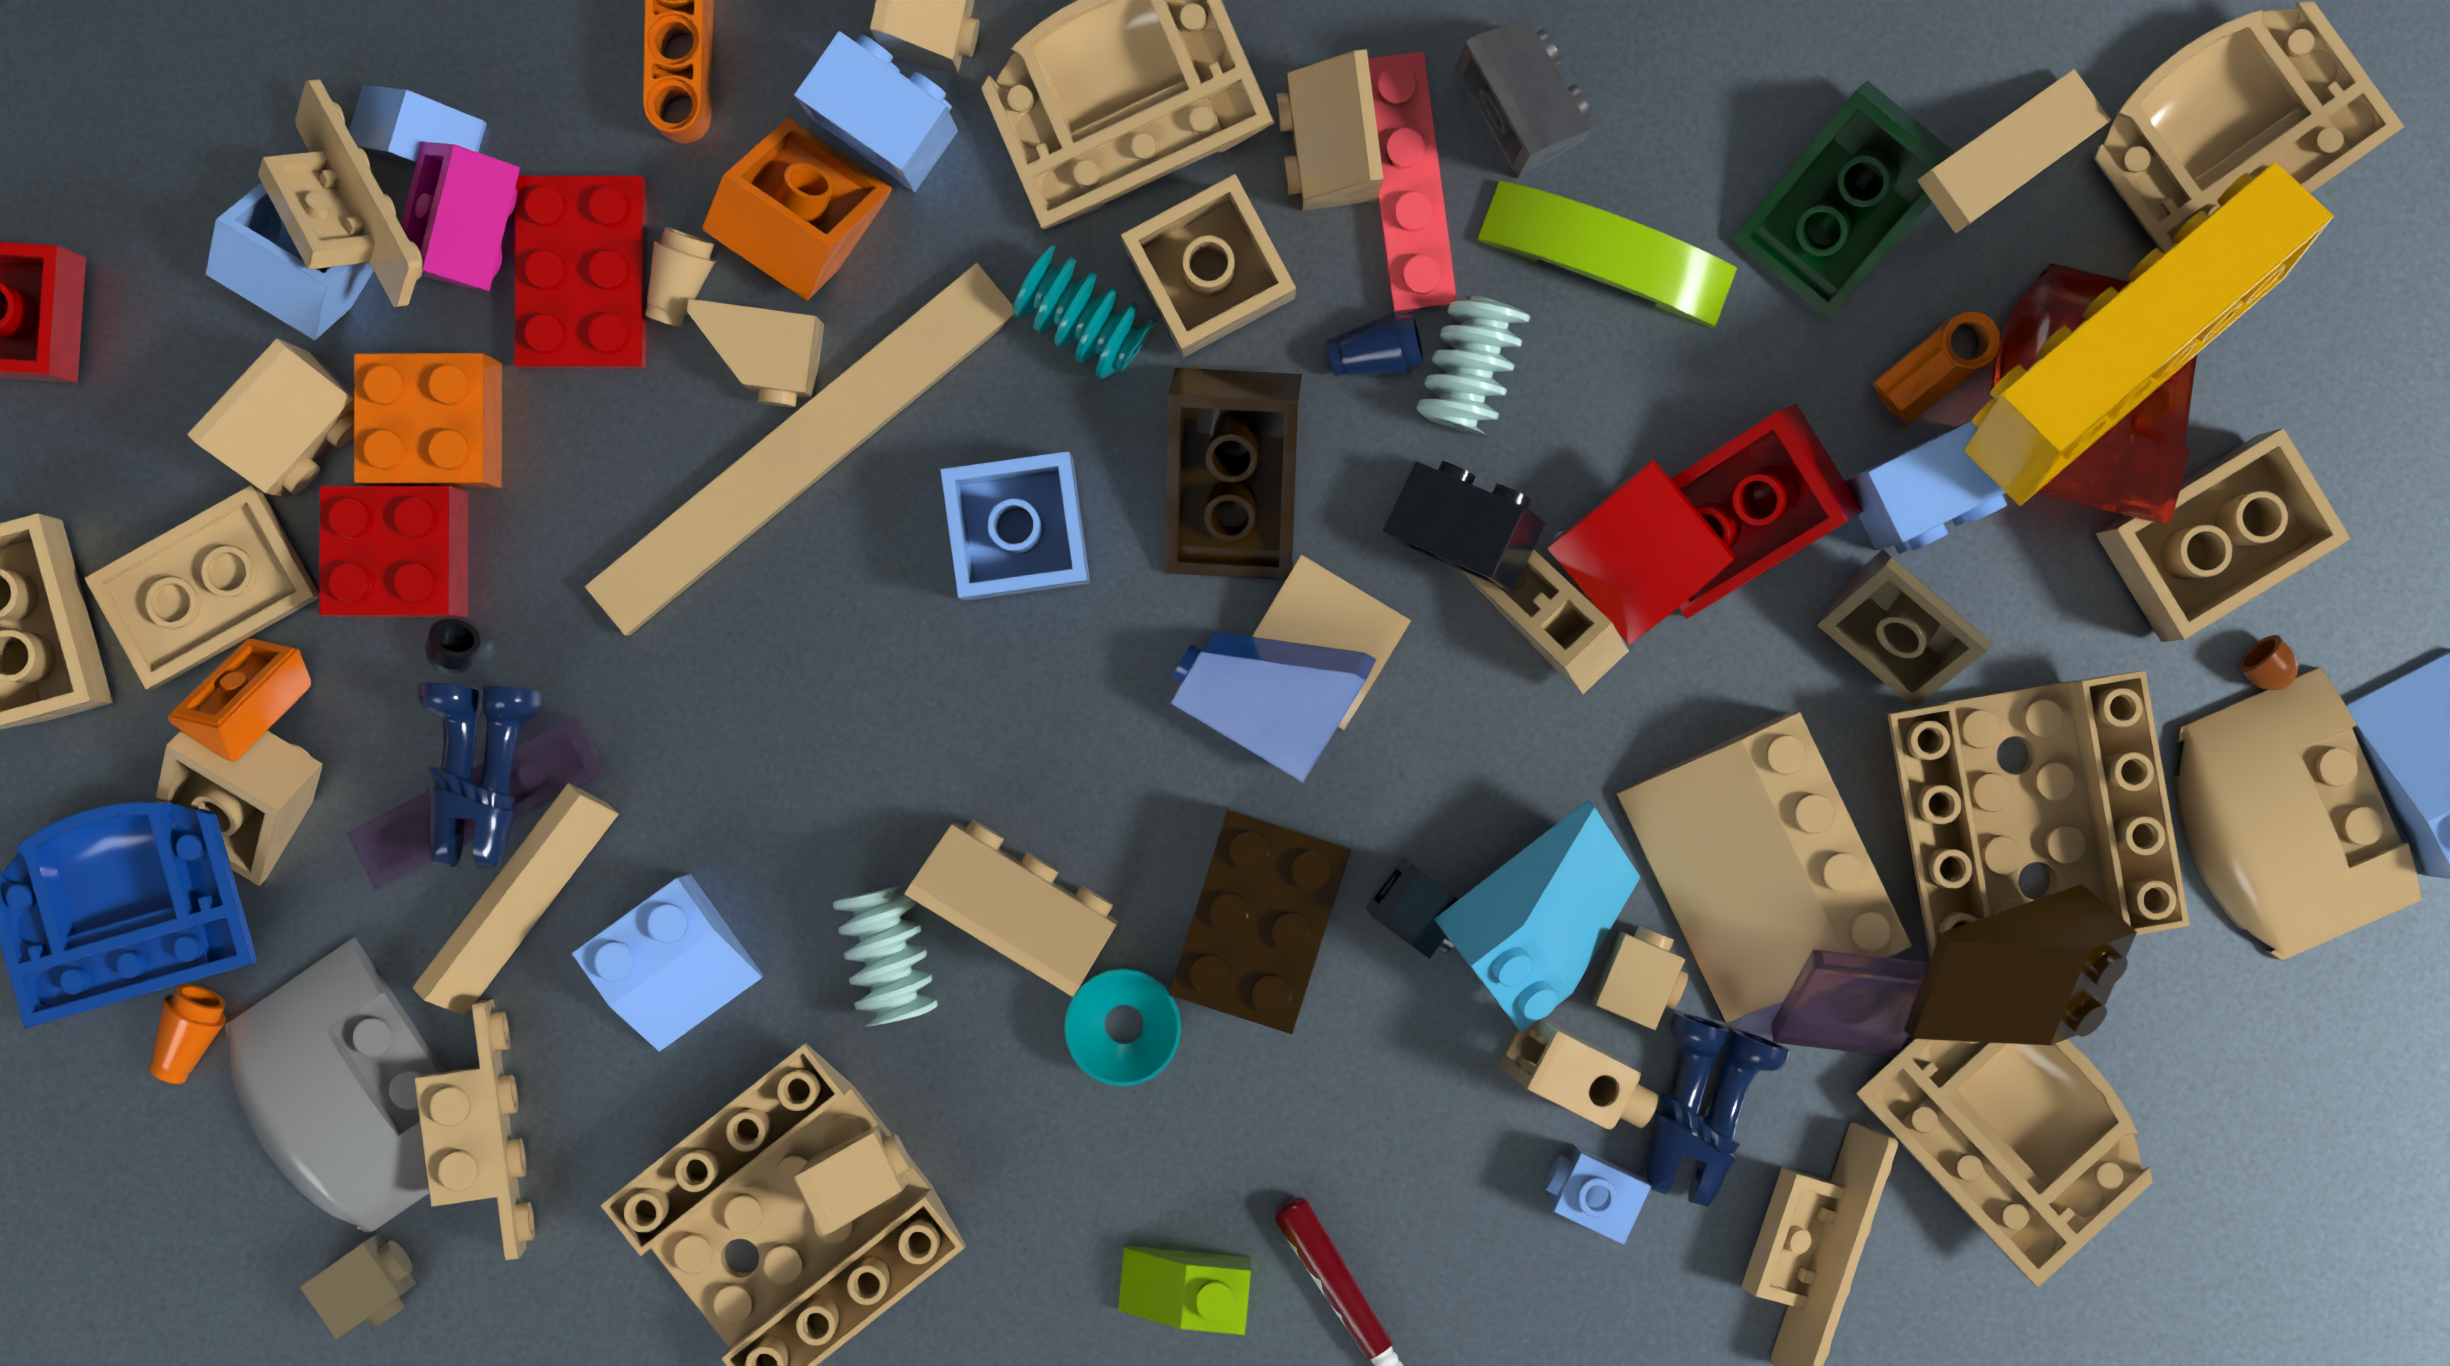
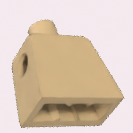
[1498,1018,1658,1130]

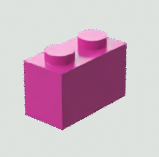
[401,142,520,291]

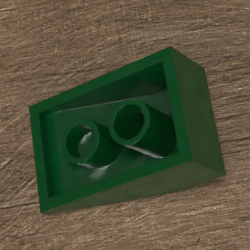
[1732,80,1955,320]

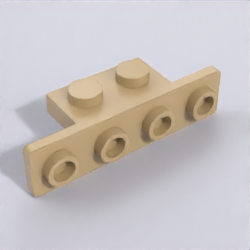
[258,79,422,307]
[415,999,535,1260]
[1741,1122,1898,1366]

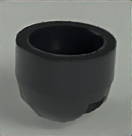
[425,618,481,675]

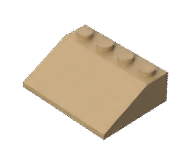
[1615,712,1912,1023]

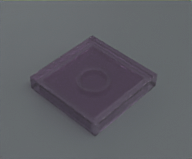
[1771,950,1929,1057]

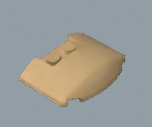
[981,0,1275,229]
[2094,1,2404,254]
[2174,667,2422,961]
[1855,1039,2153,1288]

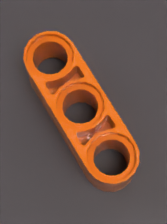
[643,0,714,144]

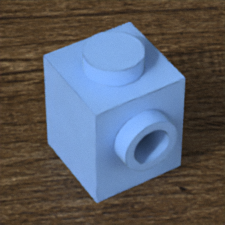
[1544,1144,1651,1245]

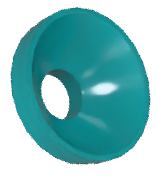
[1064,968,1182,1087]

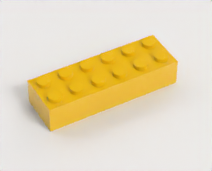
[1964,162,2334,506]

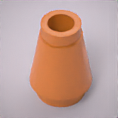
[149,984,226,1084]

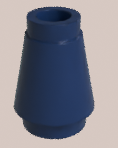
[1327,311,1424,377]

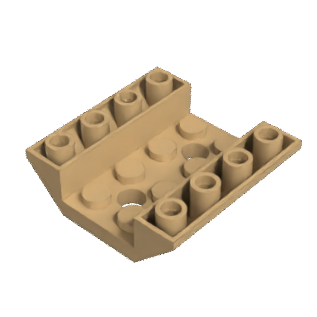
[1887,670,2190,960]
[600,1043,966,1366]

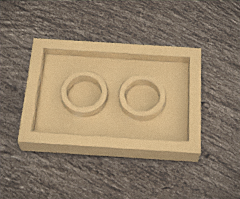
[84,485,319,690]

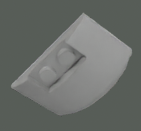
[226,938,446,1235]

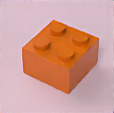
[354,353,502,489]

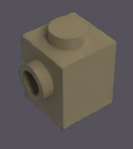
[299,1232,417,1340]

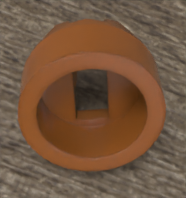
[2238,635,2298,690]

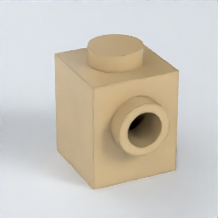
[1588,925,1688,1031]

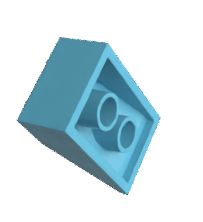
[1434,800,1641,1033]

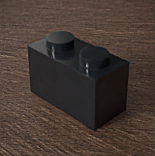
[1383,461,1546,593]

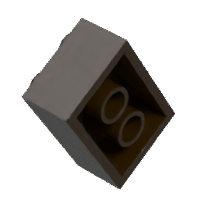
[1169,808,1351,1034]

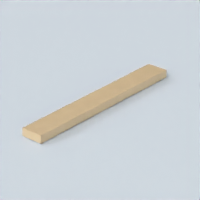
[584,263,1016,636]

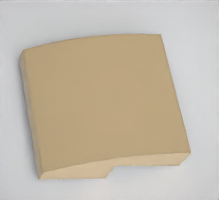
[1252,555,1411,730]

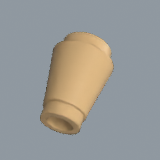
[645,227,715,327]

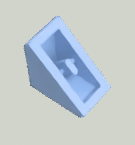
[349,84,487,167]

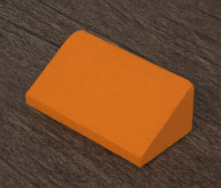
[168,638,311,762]

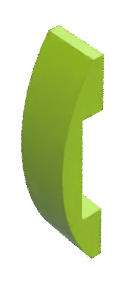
[1477,180,1737,328]

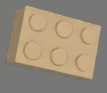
[2095,428,2351,642]

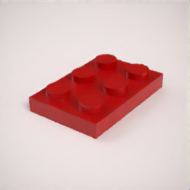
[514,175,647,369]

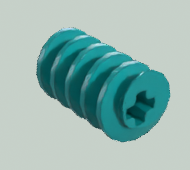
[1013,245,1158,379]

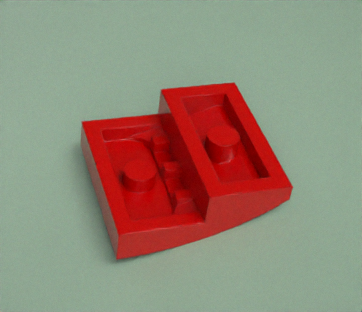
[1547,458,1735,645]

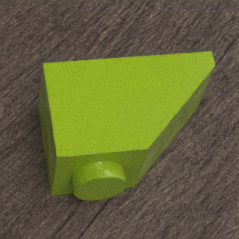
[1118,1245,1251,1335]

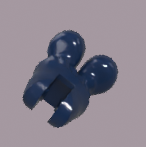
[418,682,542,869]
[1647,1012,1790,1207]

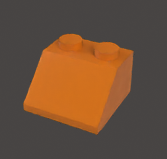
[702,117,892,301]

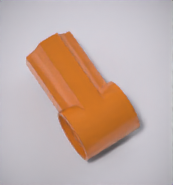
[1871,311,2001,425]

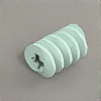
[1416,295,1530,438]
[833,886,938,1027]

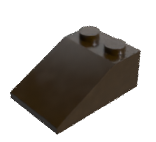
[1165,368,1302,580]
[1904,884,2137,1046]

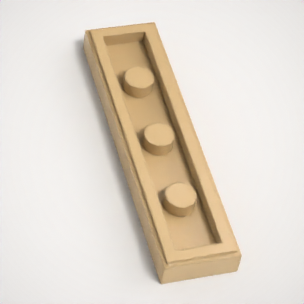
[1917,69,2111,233]
[412,783,619,1016]

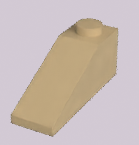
[1460,549,1629,695]

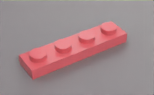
[1368,51,1457,314]

